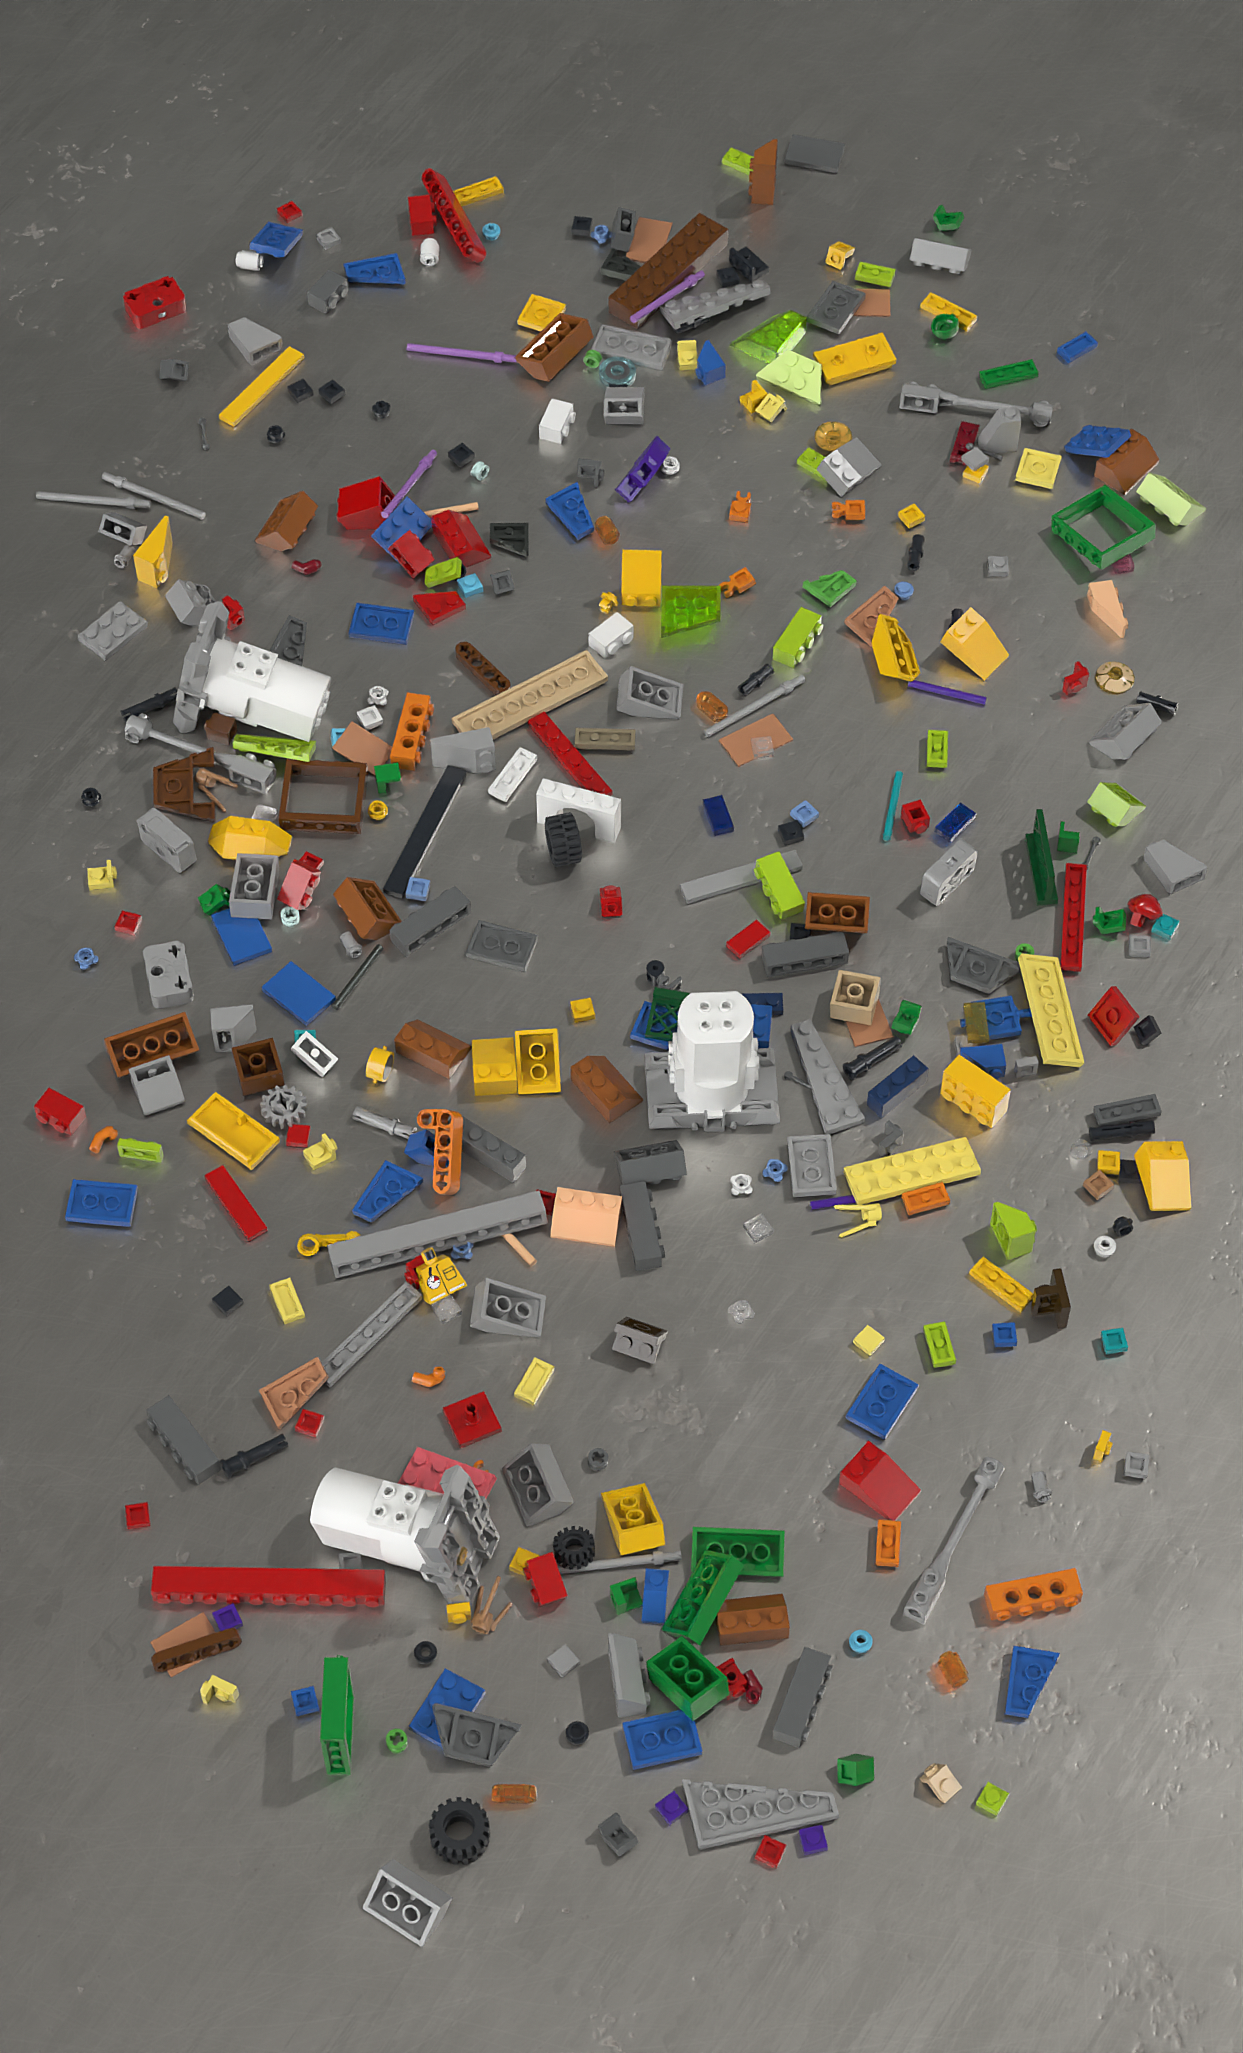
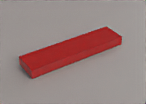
[204,1165,268,1242]

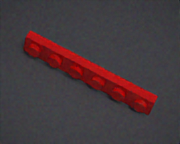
[528,712,613,796]
[1060,863,1087,972]

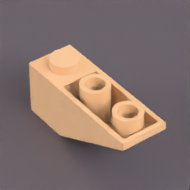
[1087,580,1128,638]

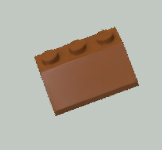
[749,139,778,205]
[1094,428,1160,495]
[255,490,318,552]
[333,877,402,940]
[805,892,870,933]
[394,1019,472,1079]
[571,1056,643,1123]
[716,1593,790,1646]

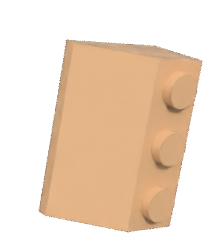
[550,1187,622,1247]

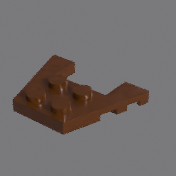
[153,747,216,822]

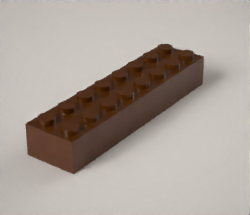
[608,213,728,329]

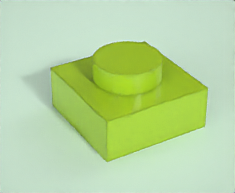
[976,1782,1009,1816]

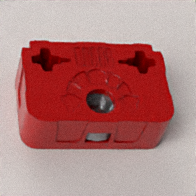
[123,276,187,329]

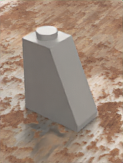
[228,317,283,365]
[977,407,1021,454]
[1144,840,1207,895]

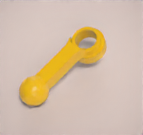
[297,1231,361,1256]

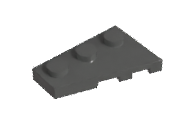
[270,615,307,666]

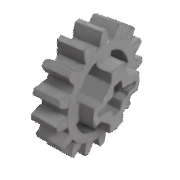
[260,1085,307,1129]

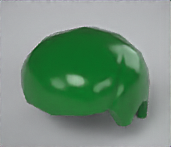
[931,313,959,340]

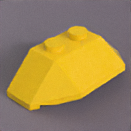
[871,614,920,682]
[208,816,292,860]

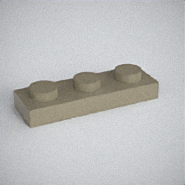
[575,728,636,750]

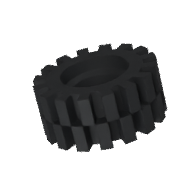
[553,1526,595,1570]

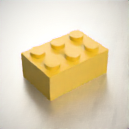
[940,1055,1011,1128]

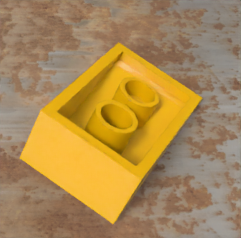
[133,516,173,588]
[621,549,662,607]
[940,607,1009,681]
[515,1028,561,1095]
[472,1037,517,1096]
[1134,1141,1191,1211]
[601,1483,665,1555]

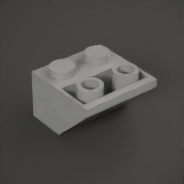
[604,387,644,424]
[165,579,217,626]
[210,1004,257,1053]
[129,1055,185,1116]

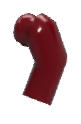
[291,559,322,575]
[743,1669,763,1704]

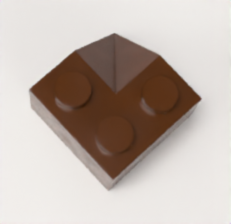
[231,1038,285,1096]

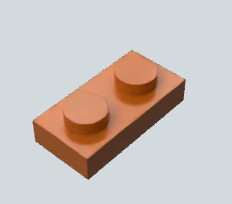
[901,1182,950,1215]
[875,1519,901,1567]

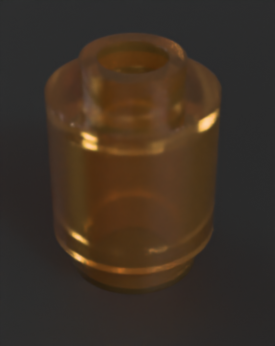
[595,516,620,545]
[937,1651,969,1688]

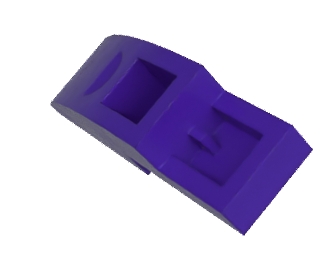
[615,436,670,503]

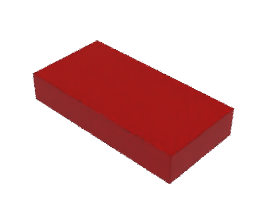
[726,919,771,959]

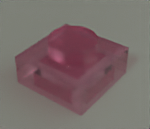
[1112,554,1135,574]

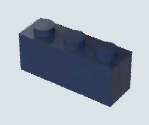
[867,1055,929,1119]

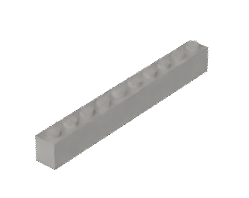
[327,1191,547,1279]

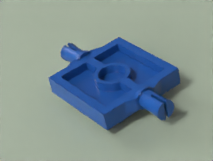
[960,996,1032,1041]

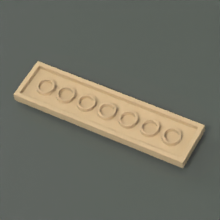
[452,650,608,739]

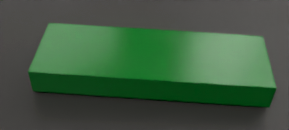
[979,359,1039,389]

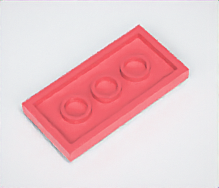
[398,1447,497,1499]

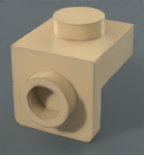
[920,1763,962,1803]

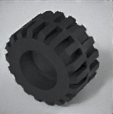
[544,812,582,867]
[429,1797,490,1865]

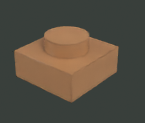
[1083,1170,1114,1200]

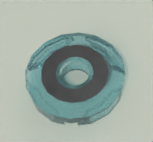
[599,356,636,387]

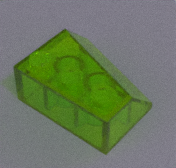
[730,310,807,364]
[661,585,721,638]

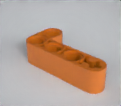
[417,1109,463,1195]

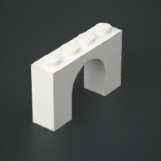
[536,778,621,843]

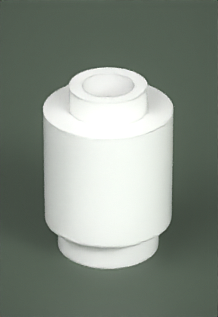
[420,238,439,266]
[236,250,264,271]

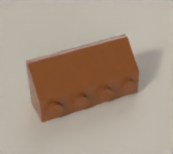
[514,313,594,382]
[104,1012,199,1078]

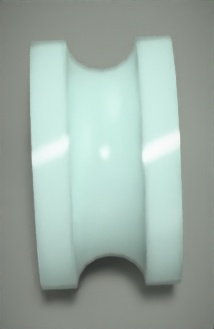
[471,461,490,481]
[281,906,300,927]

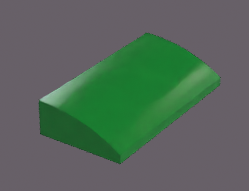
[691,1527,785,1577]
[661,1550,744,1646]

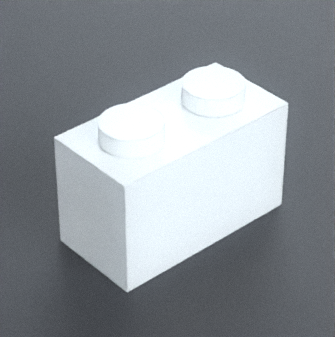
[539,399,575,444]
[589,612,634,659]
[291,1031,338,1078]

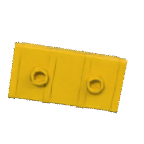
[813,332,896,386]
[187,1092,280,1170]

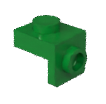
[933,205,965,230]
[198,884,231,916]
[1093,906,1126,934]
[891,1000,922,1035]

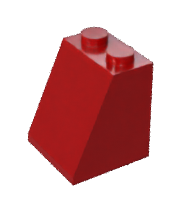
[336,476,398,530]

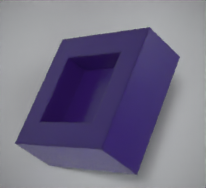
[212,1603,243,1631]
[655,1791,689,1826]
[798,1825,828,1856]

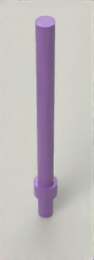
[630,270,705,323]
[407,343,517,363]
[381,450,437,518]

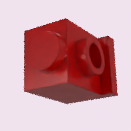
[901,799,930,834]
[716,1657,747,1700]

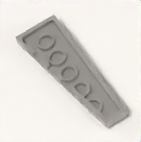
[790,1019,865,1134]

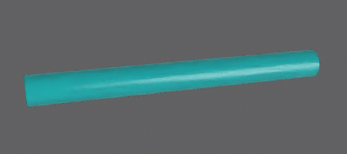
[883,771,903,841]

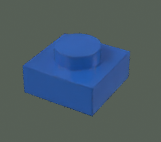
[992,1322,1017,1347]
[291,1686,320,1716]

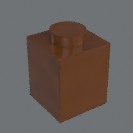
[204,712,237,746]

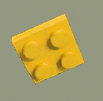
[518,294,566,331]

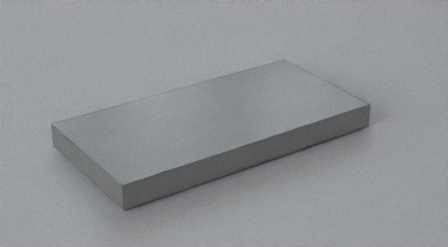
[591,324,672,371]

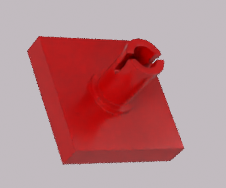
[1088,986,1140,1046]
[443,1391,502,1449]

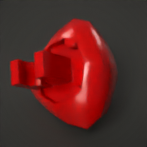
[1127,894,1163,928]

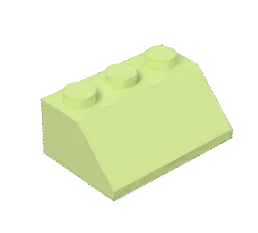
[1136,473,1207,526]

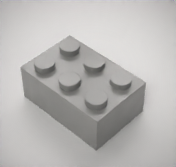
[229,853,280,919]

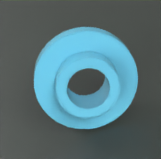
[482,223,500,240]
[849,1630,873,1653]

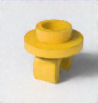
[599,592,619,614]

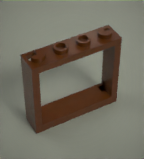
[278,759,368,834]

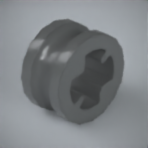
[588,1448,608,1471]

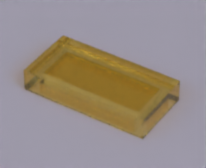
[963,1002,989,1044]

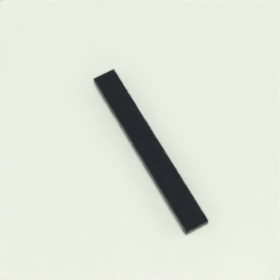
[383,765,466,899]

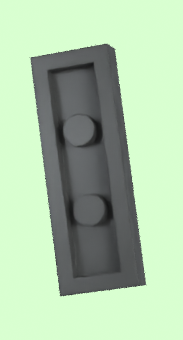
[1093,1094,1162,1127]

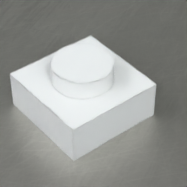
[356,705,383,730]

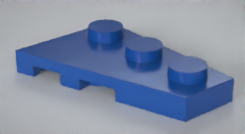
[343,253,406,284]
[546,482,594,540]
[352,1160,423,1223]
[1005,1646,1060,1718]

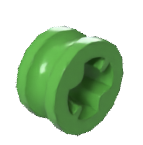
[583,350,602,368]
[1015,943,1034,962]
[386,1729,408,1753]

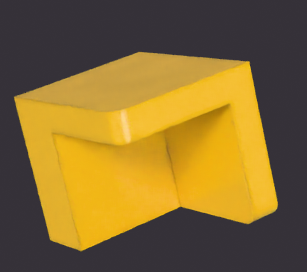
[740,380,768,414]

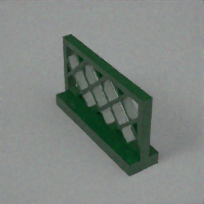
[1025,809,1058,906]
[645,987,690,1041]

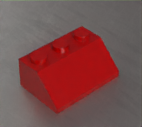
[431,509,492,567]

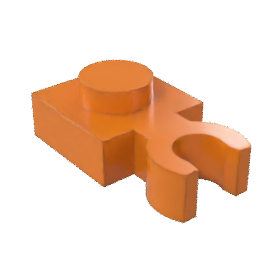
[729,491,751,523]
[832,500,865,520]
[719,567,756,598]

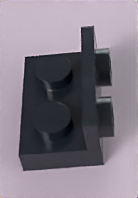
[729,246,769,282]

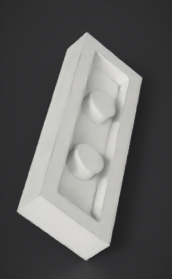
[488,747,537,802]

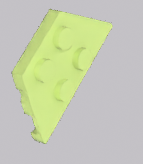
[756,350,822,406]

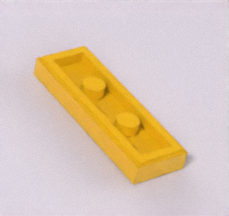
[453,176,504,207]
[920,292,977,331]
[969,1256,1033,1313]

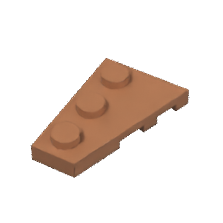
[844,586,899,647]
[259,1357,329,1430]

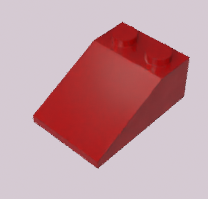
[839,1440,921,1521]

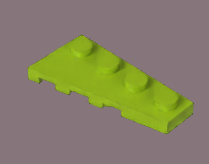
[233,734,316,762]

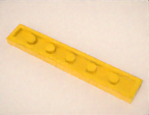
[219,346,304,427]

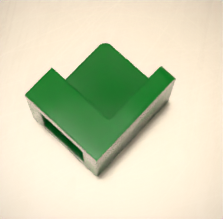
[374,762,401,794]
[1057,821,1080,854]
[610,1577,643,1615]
[837,1754,874,1786]

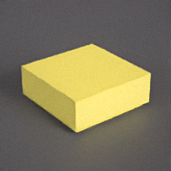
[853,1325,885,1356]

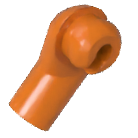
[89,1126,118,1153]
[412,1366,445,1387]

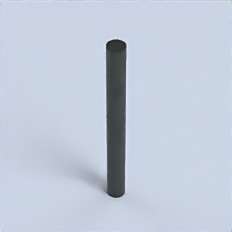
[331,944,384,1010]

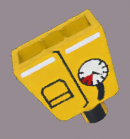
[416,1247,467,1304]

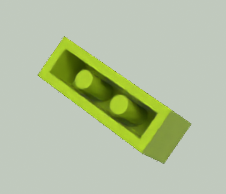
[773,607,823,669]
[754,851,805,920]

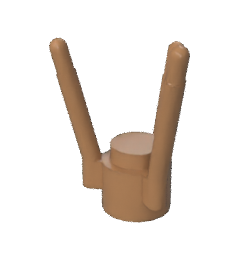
[195,768,238,813]
[471,1576,513,1634]

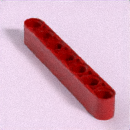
[422,168,486,263]

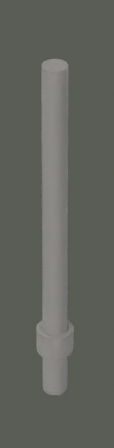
[102,472,205,520]
[36,491,151,509]
[704,674,805,737]
[557,1551,682,1574]

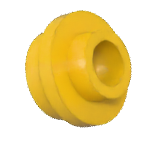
[368,800,388,820]

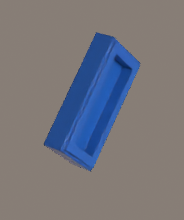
[1057,332,1098,363]

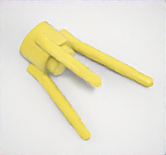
[834,1203,882,1238]

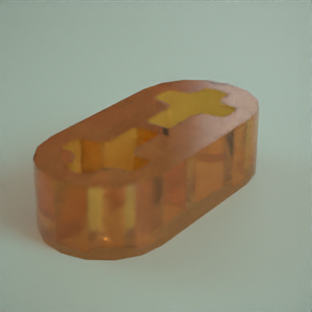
[697,691,728,723]
[491,1784,537,1804]

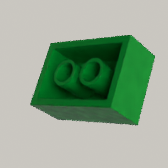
[646,1636,729,1721]

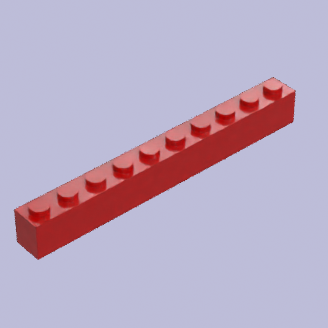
[151,1566,386,1607]

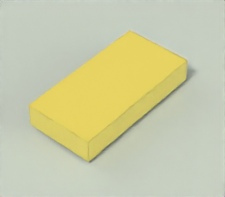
[269,1278,305,1325]
[514,1357,555,1405]

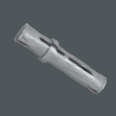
[353,1107,417,1139]

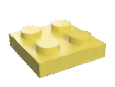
[1015,448,1062,489]

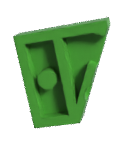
[803,570,857,608]

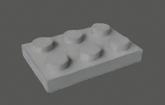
[78,601,148,661]
[787,1134,837,1197]

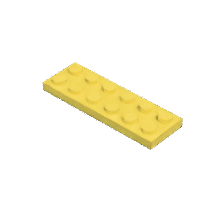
[1018,954,1084,1067]
[843,1137,981,1205]

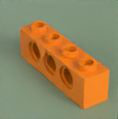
[390,692,434,771]
[984,1568,1083,1621]

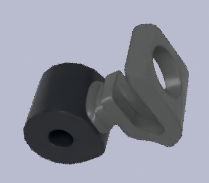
[646,960,682,991]

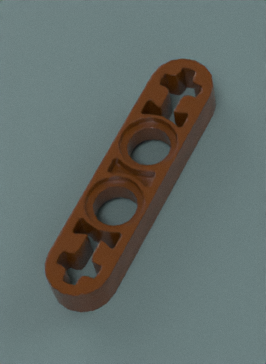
[455,642,511,695]
[151,1628,242,1672]

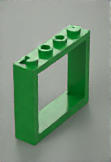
[1051,485,1156,570]
[320,1655,354,1774]

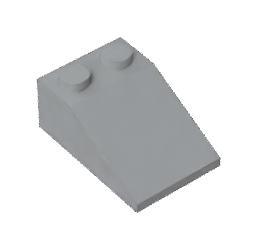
[816,437,882,498]
[617,666,683,719]
[430,727,496,774]
[470,1278,546,1338]

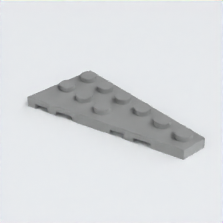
[659,280,771,330]
[682,1779,839,1850]

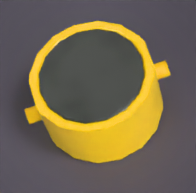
[366,1046,394,1083]

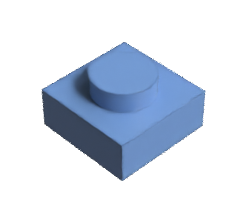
[790,800,819,828]
[406,877,431,901]

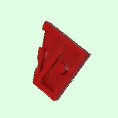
[413,591,466,625]

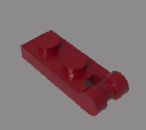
[949,421,980,466]

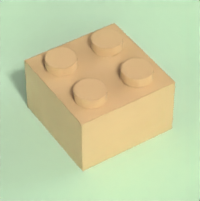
[830,970,880,1025]

